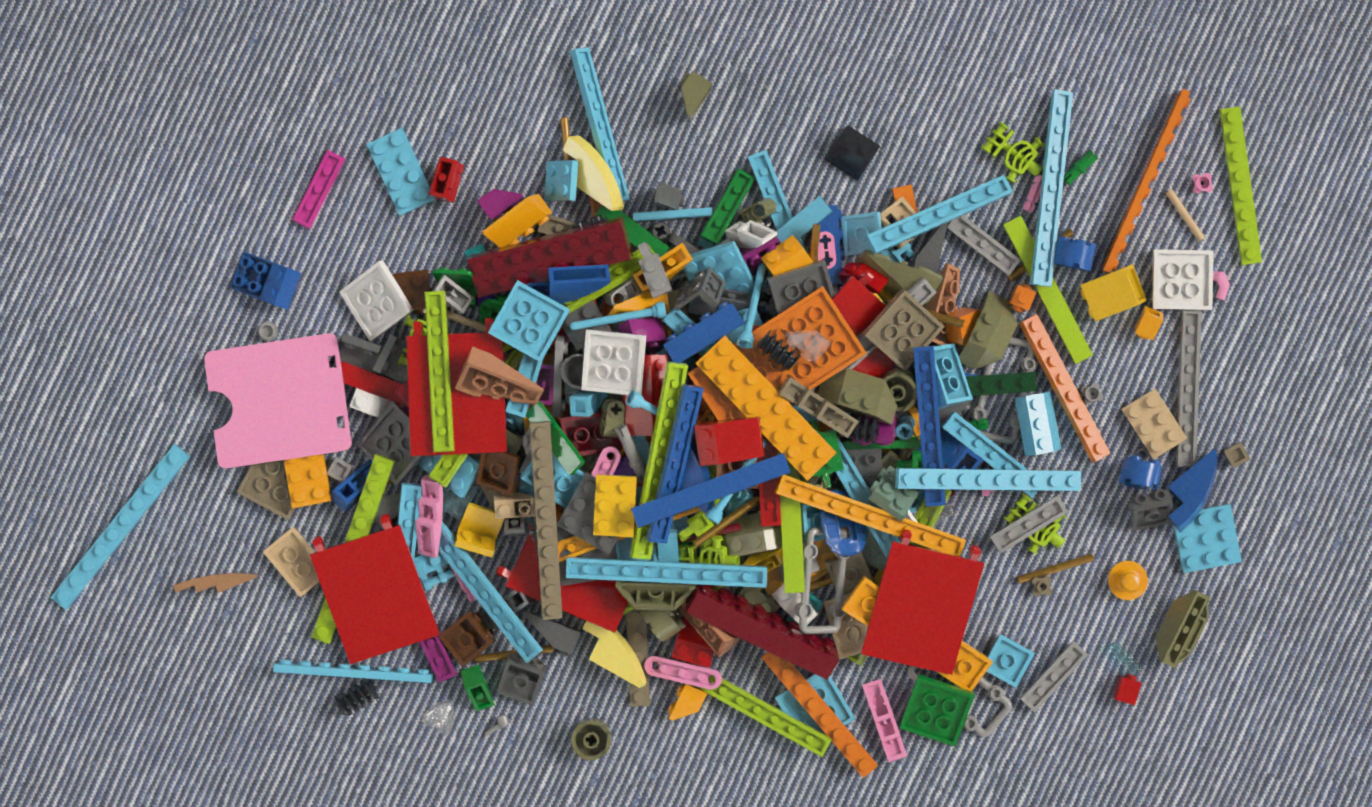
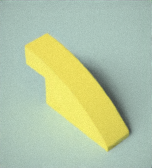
[563,136,624,211]
[582,621,647,688]

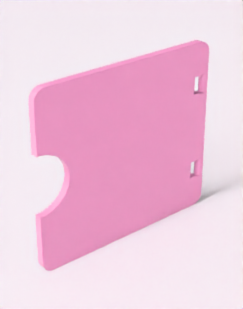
[204,333,352,469]

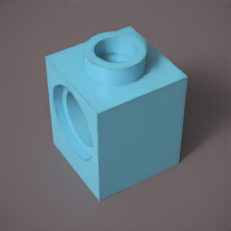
[569,391,598,417]

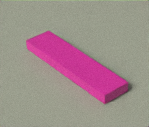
[292,150,346,229]

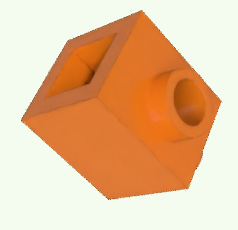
[1008,283,1036,313]

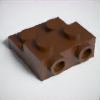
[392,269,431,316]
[476,452,521,496]
[438,610,496,667]

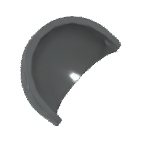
[561,354,584,389]

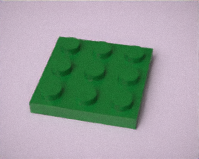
[899,674,975,747]

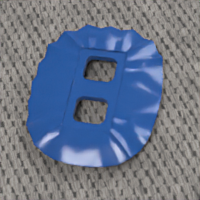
[820,490,867,556]

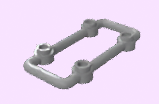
[970,337,1037,444]
[795,527,850,634]
[908,666,1012,737]

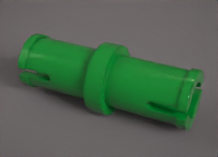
[1064,150,1099,186]

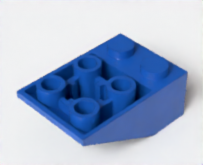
[230,251,301,310]
[918,427,983,491]

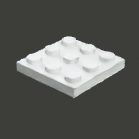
[1152,250,1213,310]
[339,260,414,342]
[581,329,646,395]

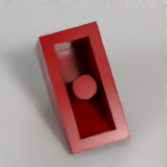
[839,262,889,293]

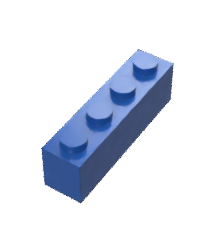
[818,205,845,285]
[663,301,745,363]

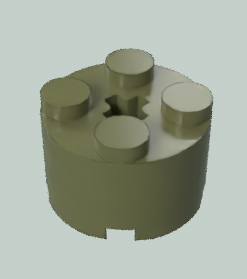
[881,367,917,412]
[640,609,686,642]
[571,718,612,760]

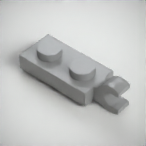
[638,242,673,298]

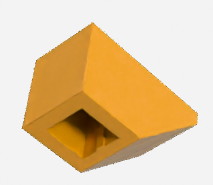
[667,684,707,721]

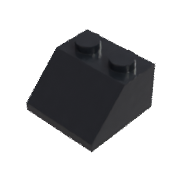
[825,125,880,181]

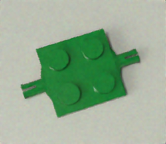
[808,420,844,489]

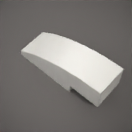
[725,220,777,249]

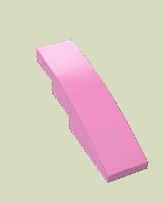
[416,475,443,558]
[862,679,907,763]

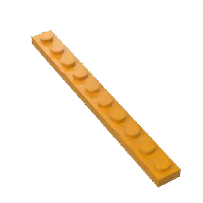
[775,475,966,556]

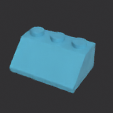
[914,343,973,410]
[1015,391,1061,456]

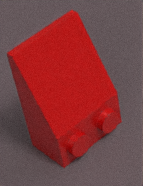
[694,416,765,466]
[672,616,714,668]

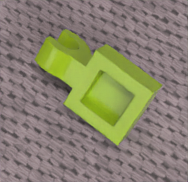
[678,511,714,542]

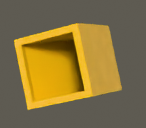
[1080,264,1147,322]

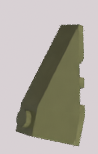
[856,250,943,307]

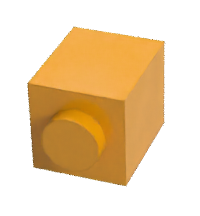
[1135,306,1163,340]

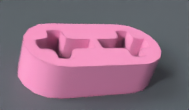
[818,231,836,269]

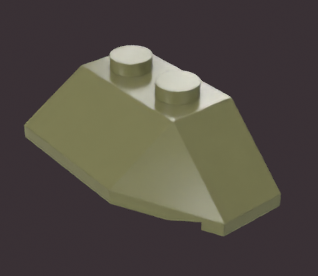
[958,291,1018,370]
[817,368,897,425]
[721,512,782,557]
[616,580,696,610]
[1155,590,1210,668]

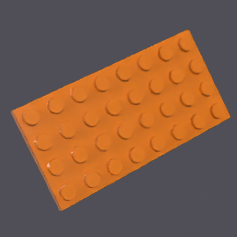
[688,286,867,420]

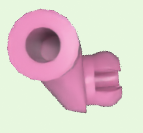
[1213,271,1230,300]

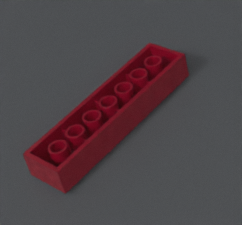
[467,216,633,298]
[686,584,839,680]

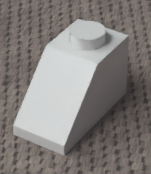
[349,388,392,417]
[772,584,818,625]

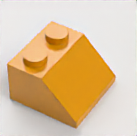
[761,235,814,276]

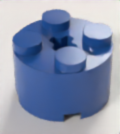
[1054,236,1097,271]
[1119,455,1162,491]

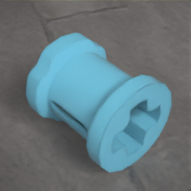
[896,415,915,440]

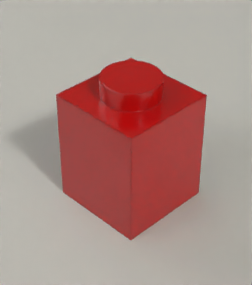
[1113,673,1142,705]

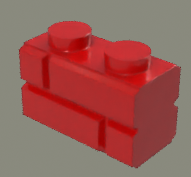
[429,157,464,203]

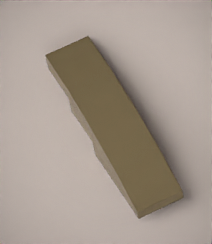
[778,376,859,438]

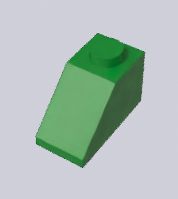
[461,664,495,712]

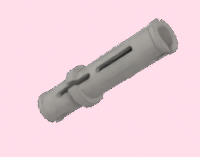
[615,424,646,483]

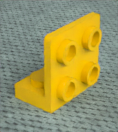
[454,503,505,558]

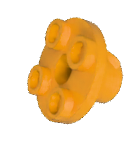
[1108,561,1148,600]

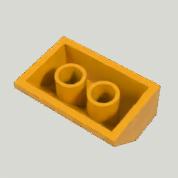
[482,194,552,247]

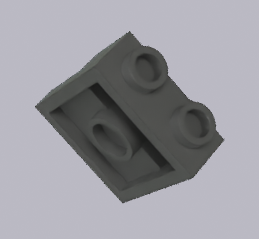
[562,300,612,354]
[1129,489,1173,531]
[496,652,547,706]

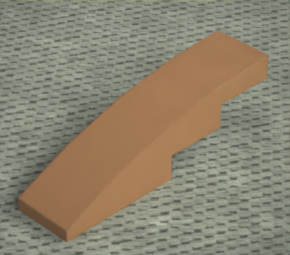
[173,572,258,593]

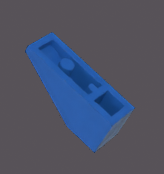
[332,459,373,513]

